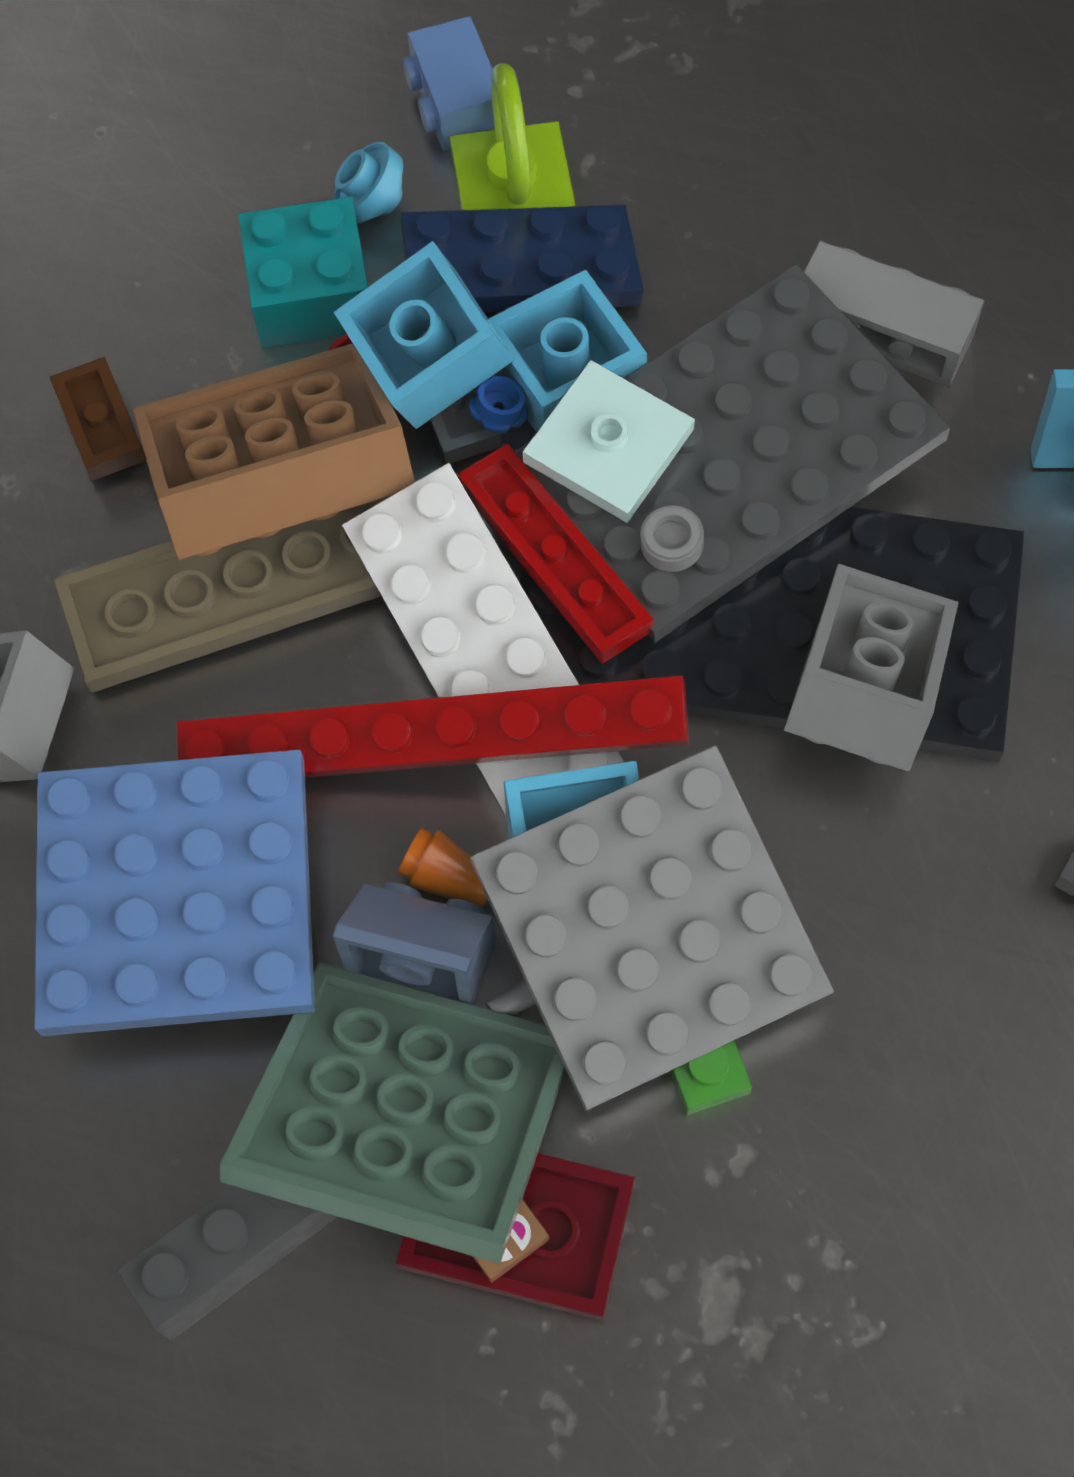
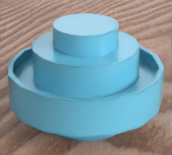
[333,142,403,224]

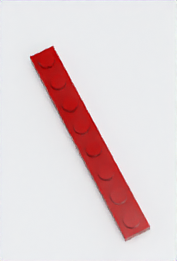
[177,676,689,778]

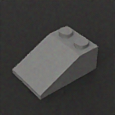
[784,564,958,772]
[0,630,75,782]

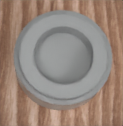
[640,505,704,572]

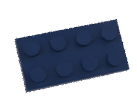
[401,205,644,312]

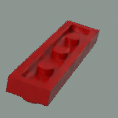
[457,443,654,664]

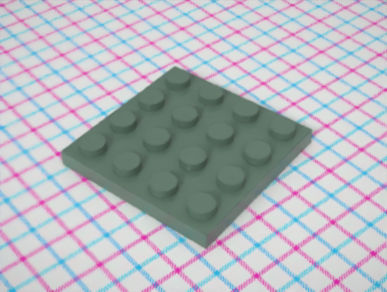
[220,962,566,1264]

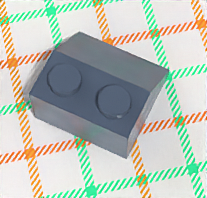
[333,882,495,1005]

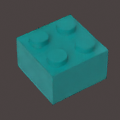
[238,196,368,349]

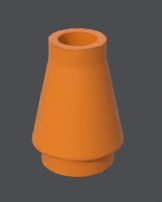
[397,827,487,908]

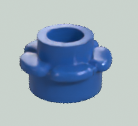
[469,376,528,433]

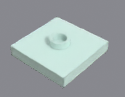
[523,360,695,523]

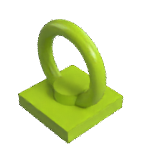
[450,63,576,210]

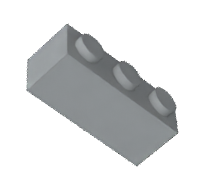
[804,241,985,388]

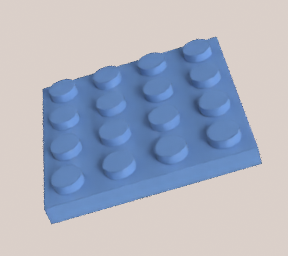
[35,750,315,1036]

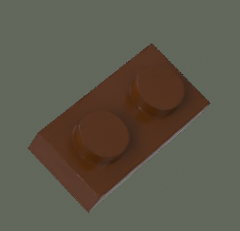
[50,356,147,481]

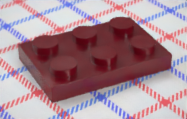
[396,1153,636,1321]

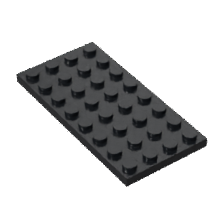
[520,507,1025,762]

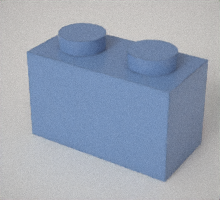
[402,16,495,152]

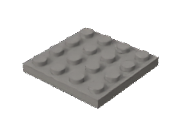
[469,746,834,1110]

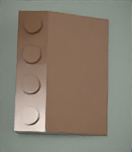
[132,344,415,560]

